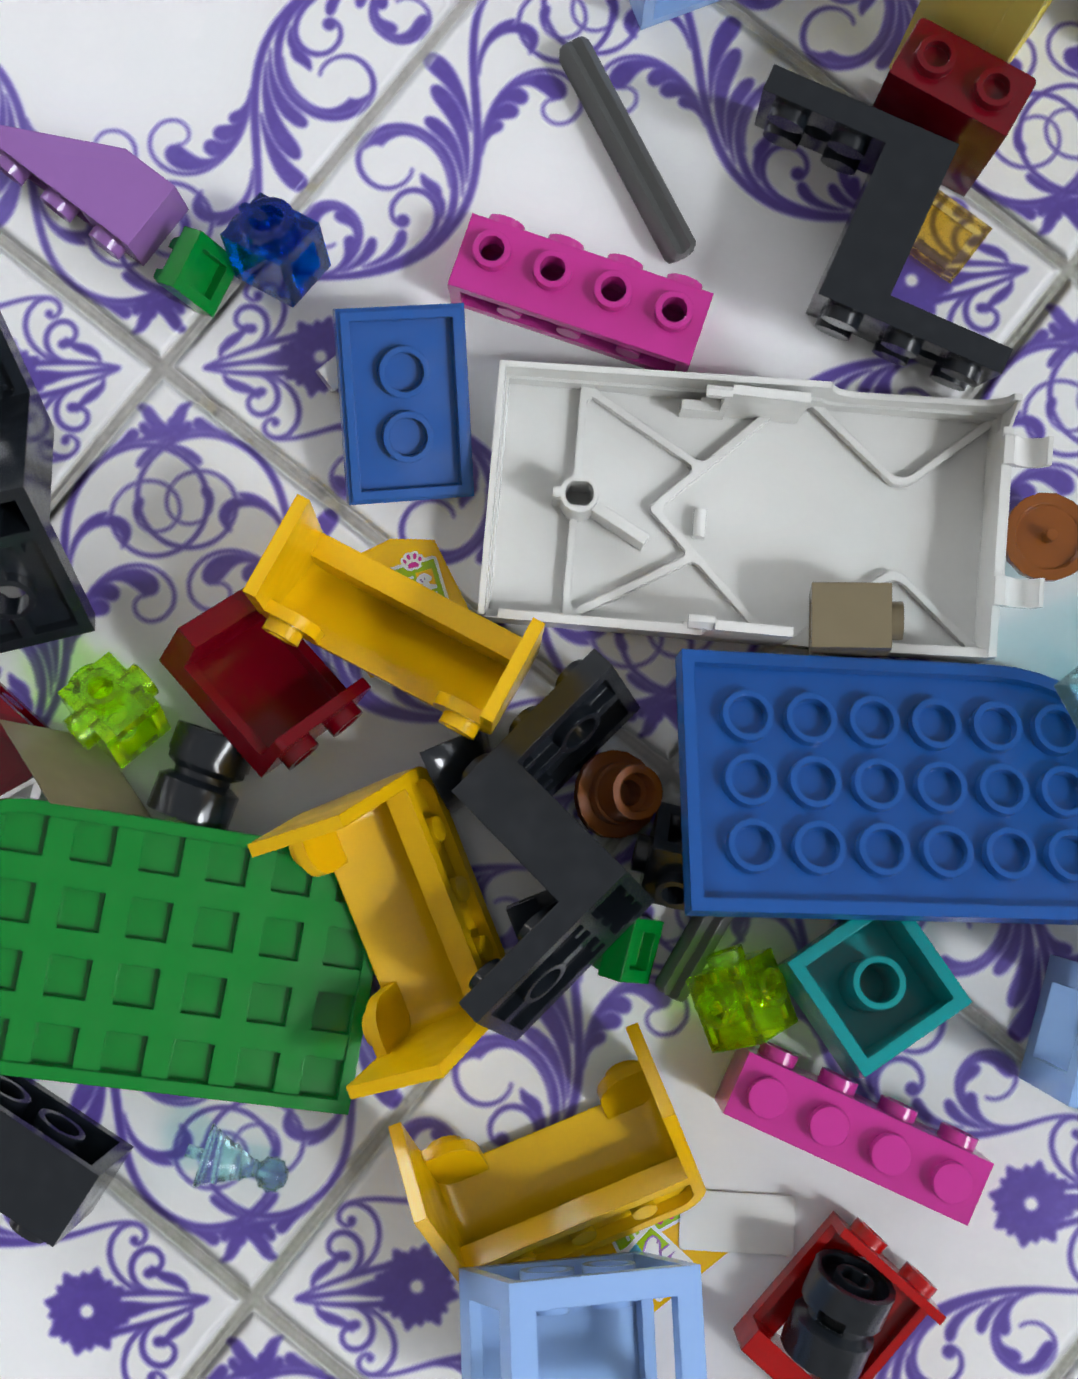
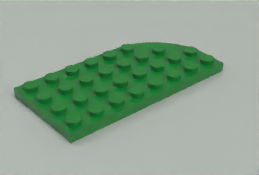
[0,798,374,1115]

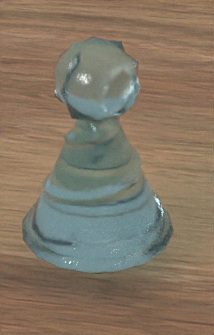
[184,1123,289,1193]

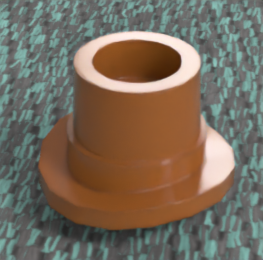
[1006,492,1078,582]
[574,750,663,839]

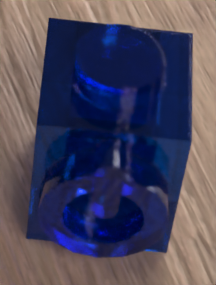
[220,192,331,308]

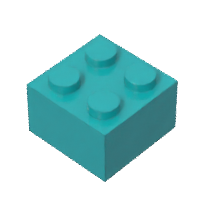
[773,920,973,1078]

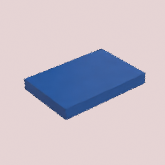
[333,303,474,505]

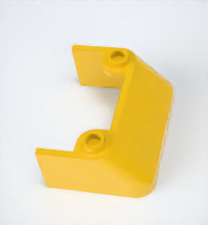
[242,494,545,740]
[247,766,506,1100]
[388,1022,706,1283]

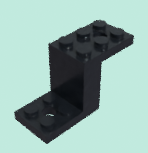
[754,64,1013,391]
[0,311,95,653]
[452,648,655,1041]

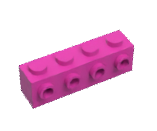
[448,213,714,372]
[714,1040,994,1226]

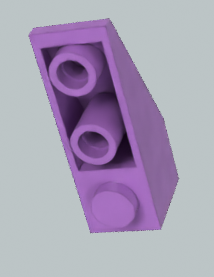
[0,125,189,266]

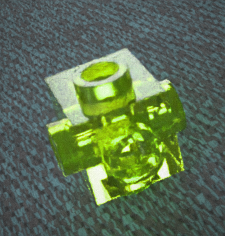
[57,652,171,770]
[685,944,799,1053]

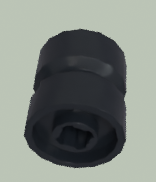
[146,720,251,830]
[780,1249,896,1379]

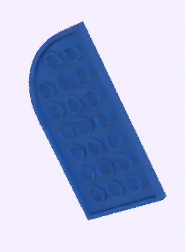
[675,649,1078,925]

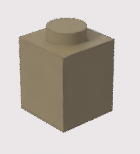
[809,582,904,658]

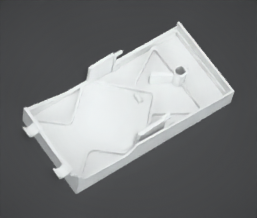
[477,360,1054,664]

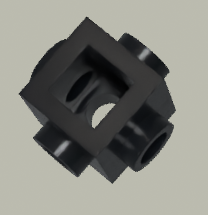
[630,802,684,911]

